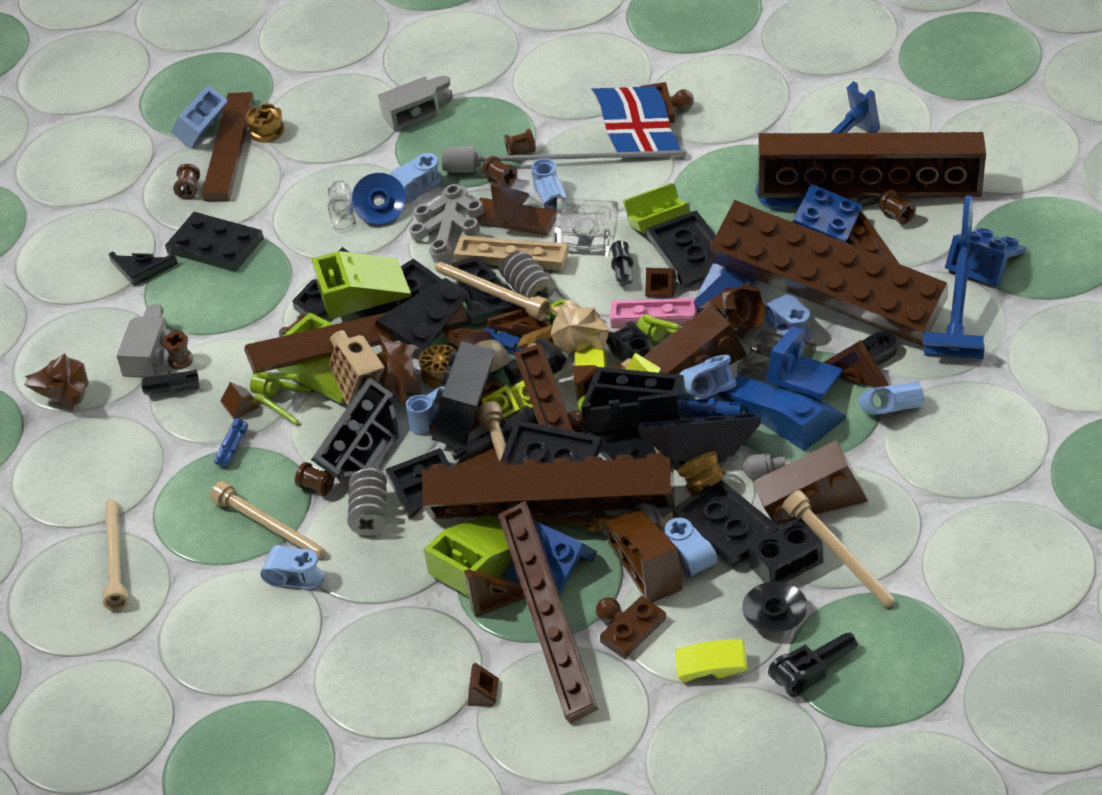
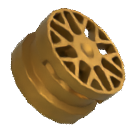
[245,103,285,143]
[419,345,457,389]
[677,451,726,494]

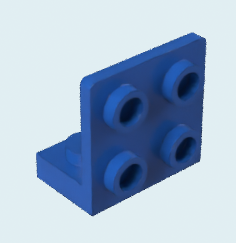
[793,184,862,243]
[945,227,1027,286]
[766,326,843,399]
[506,521,597,596]

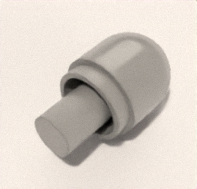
[743,453,786,479]

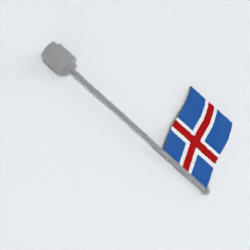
[442,86,687,173]

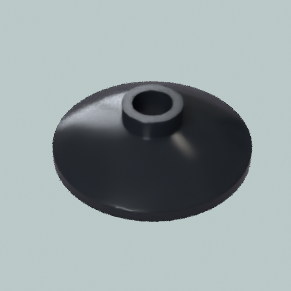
[742,581,807,633]

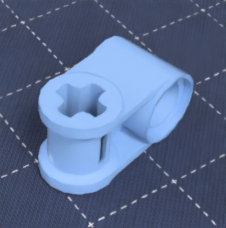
[390,153,442,201]
[764,293,811,343]
[679,355,737,399]
[665,518,718,578]
[260,545,324,590]

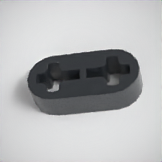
[862,331,897,366]

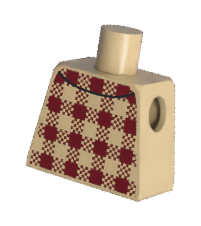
[329,330,384,406]

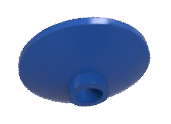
[352,173,406,225]

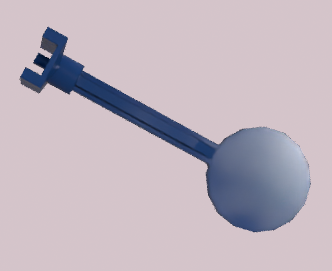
[755,81,881,210]
[923,195,985,359]

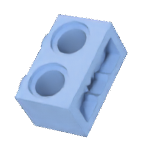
[171,85,228,148]

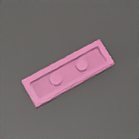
[610,298,698,328]

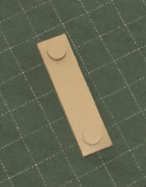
[454,236,569,270]

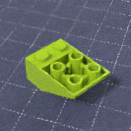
[311,251,411,319]
[277,313,344,403]
[423,514,513,597]

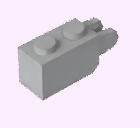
[378,75,453,132]
[117,304,171,377]

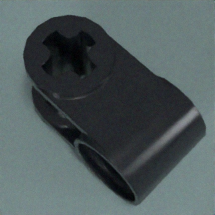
[606,321,652,362]

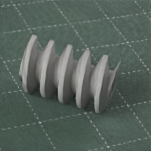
[499,252,555,299]
[347,468,387,537]

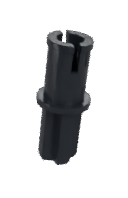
[611,240,633,287]
[141,369,200,395]

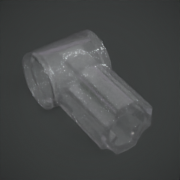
[327,181,356,233]

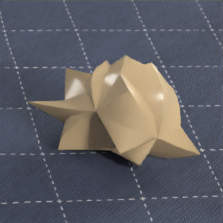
[551,300,610,354]

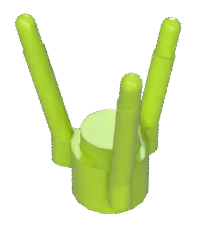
[636,314,680,349]
[250,372,312,425]

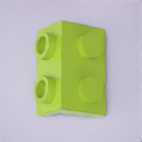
[623,183,691,233]

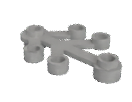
[409,184,484,263]

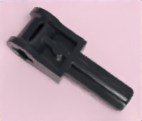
[768,632,858,697]

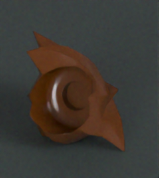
[699,281,766,339]
[376,332,422,410]
[24,353,89,410]

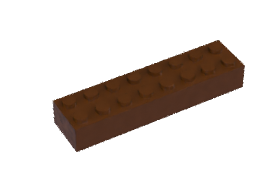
[757,132,986,198]
[709,200,948,346]
[422,453,675,520]

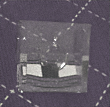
[554,197,618,256]

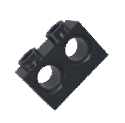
[748,519,824,583]

